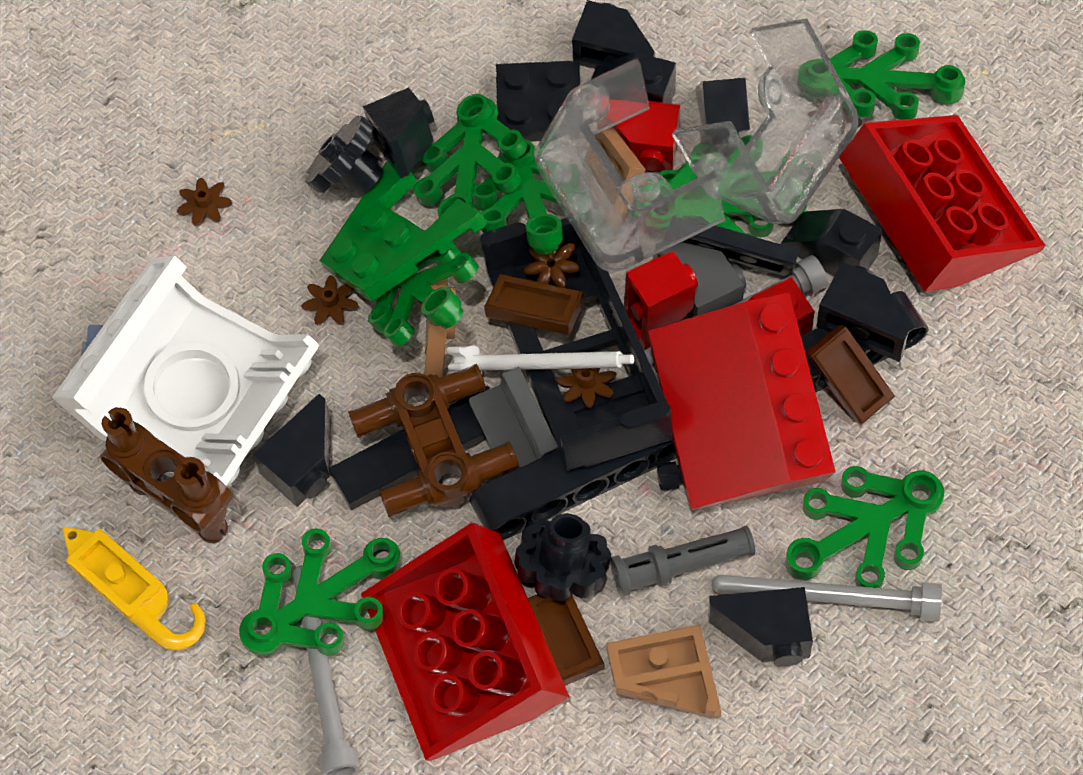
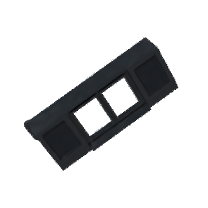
[480,213,673,471]

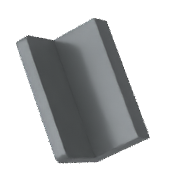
[469,366,558,475]

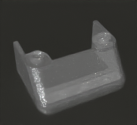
[672,18,858,224]
[534,58,725,272]

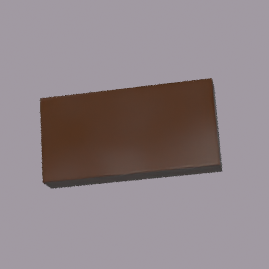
[484,274,584,335]
[805,325,895,425]
[528,593,605,686]

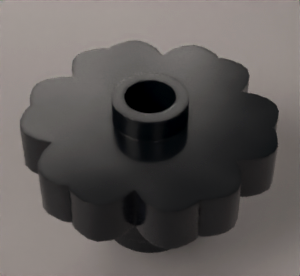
[305,115,383,195]
[514,513,611,602]

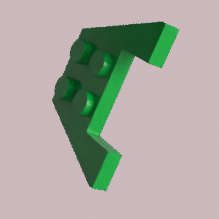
[319,160,488,302]

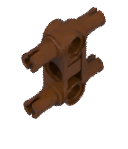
[348,364,519,517]
[100,407,233,543]

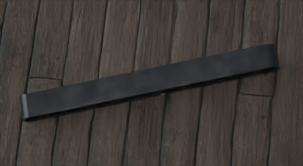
[469,291,929,540]

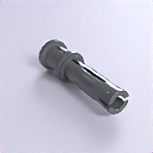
[610,526,755,598]

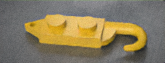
[63,527,206,651]

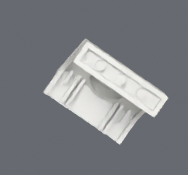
[52,256,320,486]

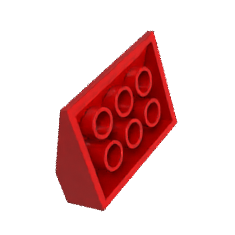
[839,115,1046,292]
[647,292,836,511]
[361,522,570,761]

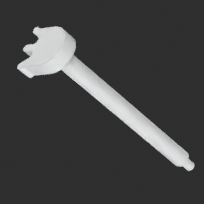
[447,345,634,374]

